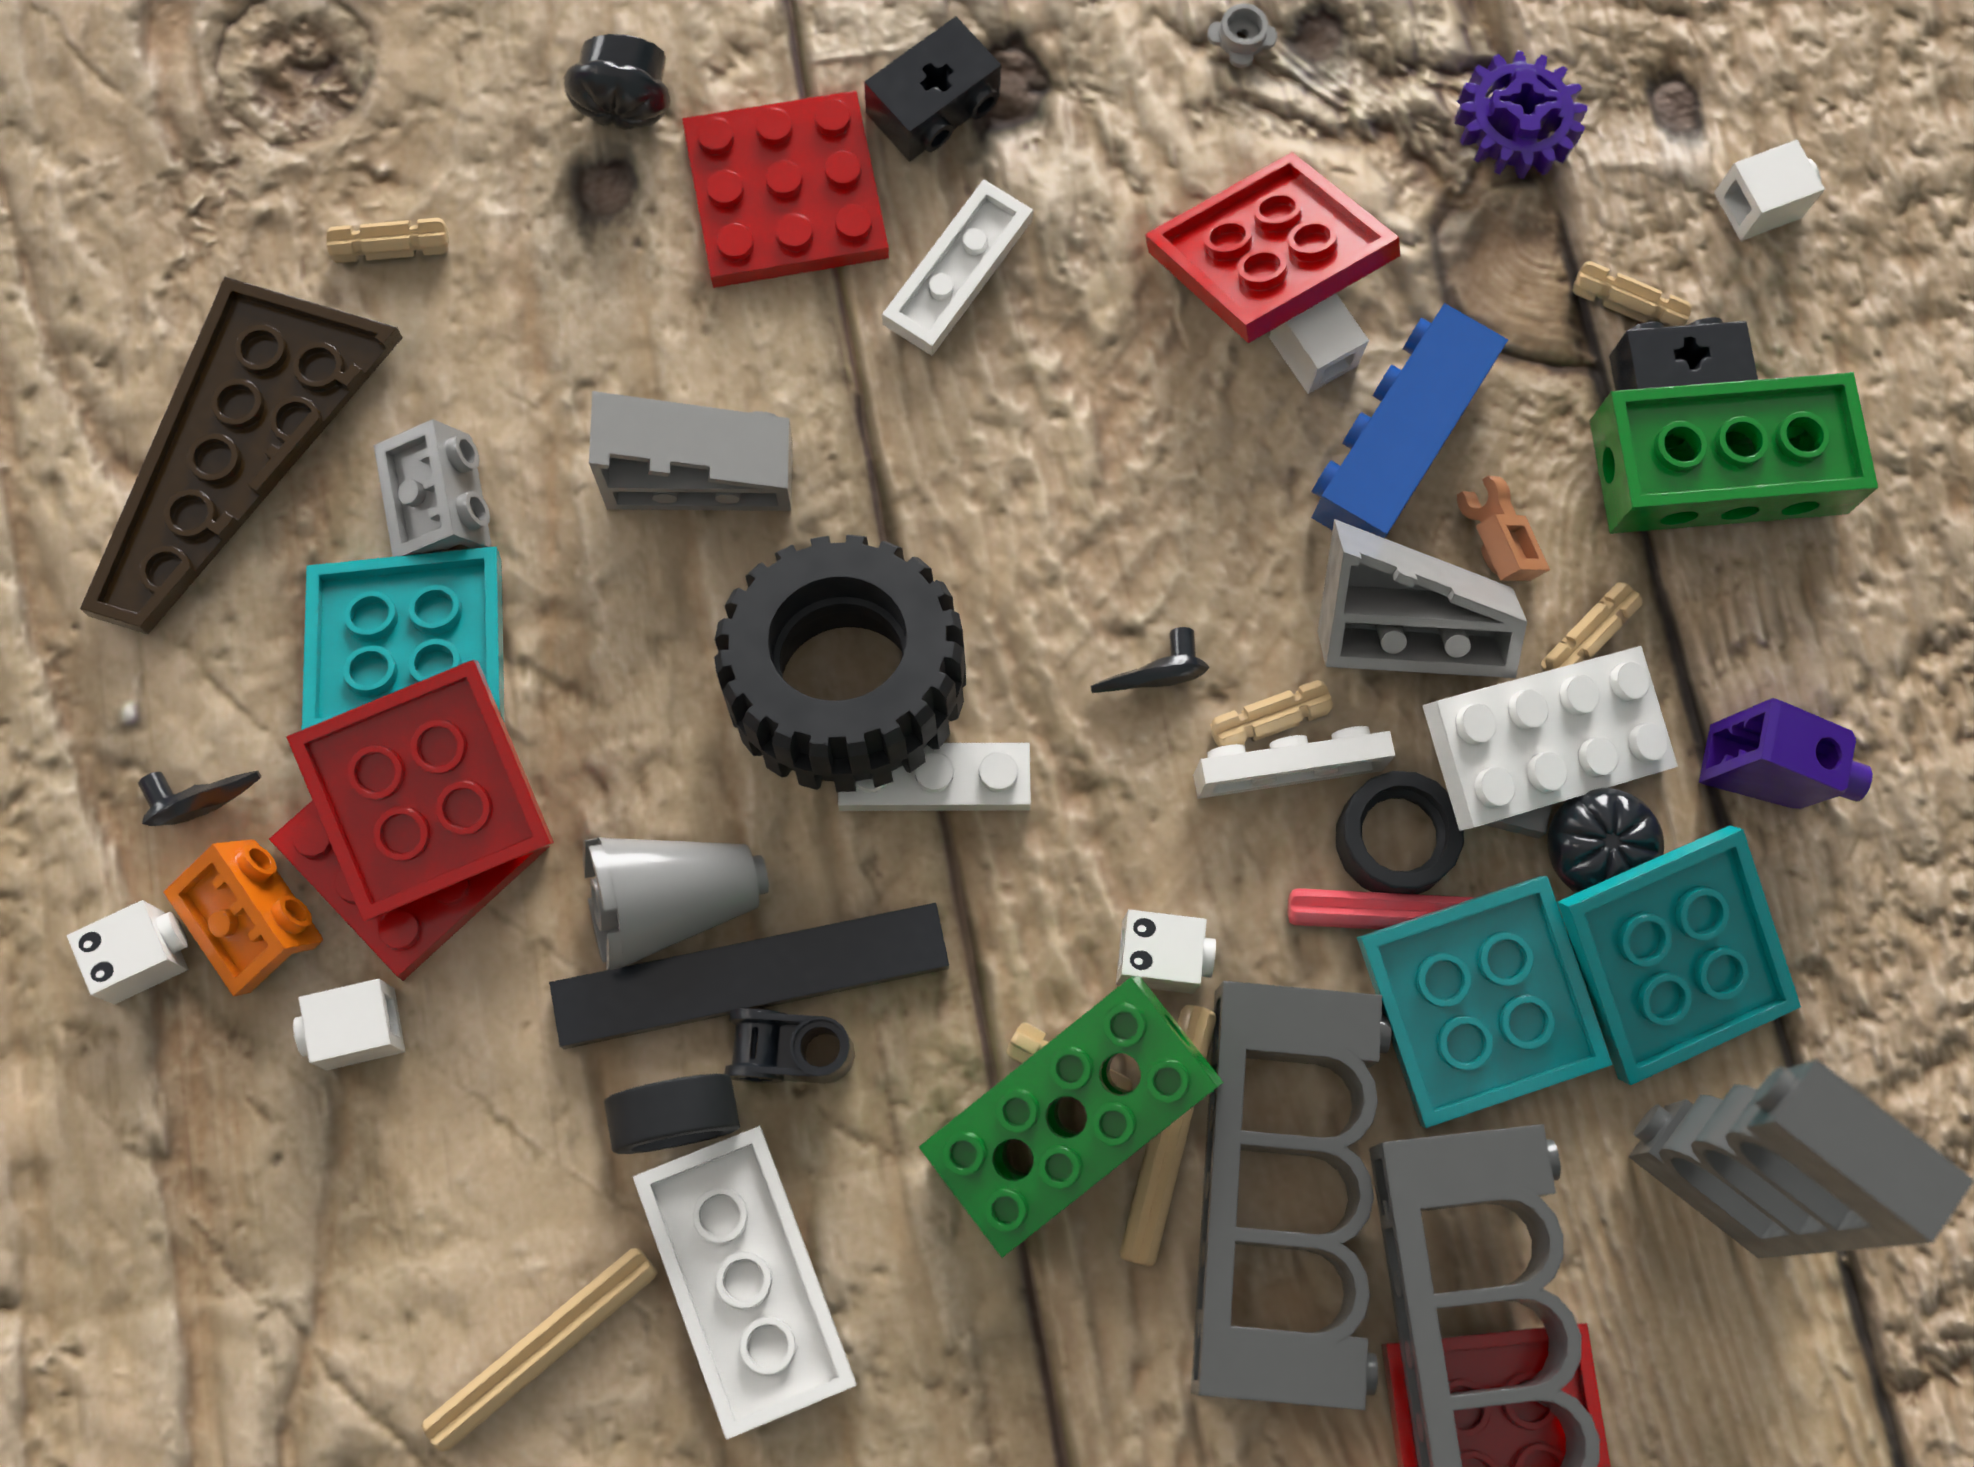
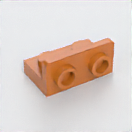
[163,839,323,997]

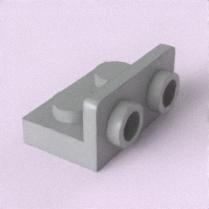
[374,419,491,557]

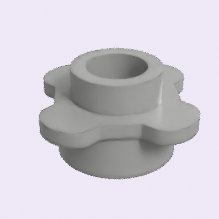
[1207,3,1277,68]

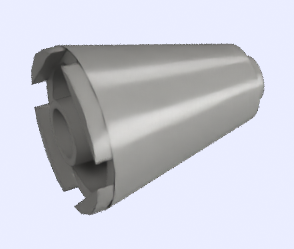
[583,837,769,970]

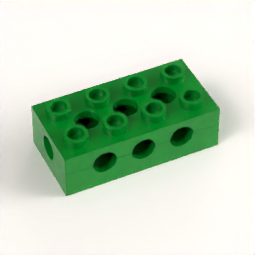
[1590,372,1878,534]
[919,976,1224,1258]

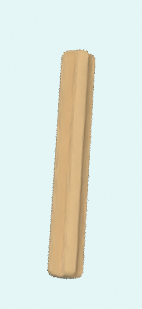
[1120,1005,1216,1267]
[422,1248,657,1452]

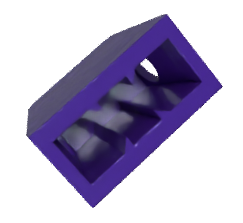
[1699,698,1873,809]

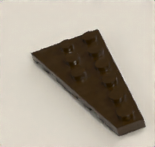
[80,277,403,634]

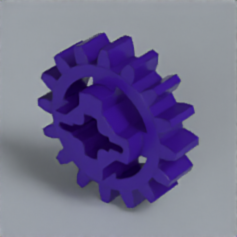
[1454,51,1588,179]

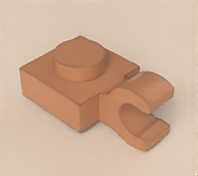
[1457,476,1550,581]

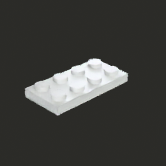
[1422,646,1678,831]
[633,1126,857,1440]

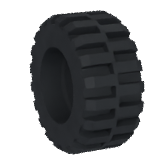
[714,535,966,792]

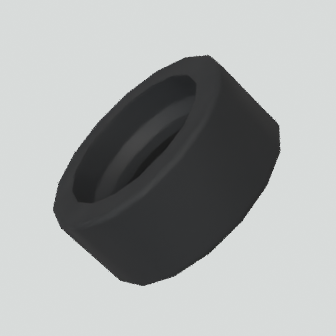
[1336,771,1464,894]
[604,1074,740,1154]

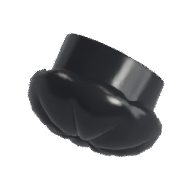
[564,34,671,130]
[1547,788,1664,893]

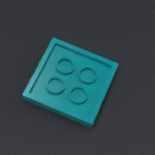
[302,546,505,730]
[1557,825,1801,1086]
[1357,876,1613,1128]

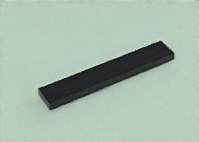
[549,903,949,1050]

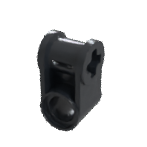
[724,1008,855,1084]

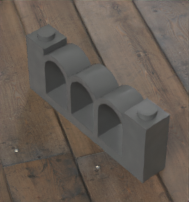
[1191,981,1392,1410]
[1628,1059,1974,1259]
[1369,1124,1600,1467]

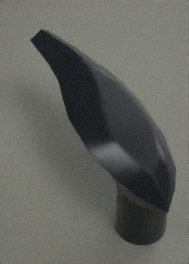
[1090,627,1209,693]
[138,770,261,826]

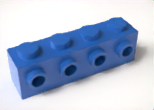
[1311,303,1508,538]

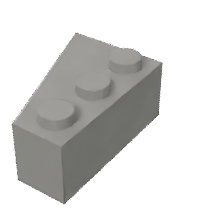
[589,391,793,511]
[1318,519,1527,678]

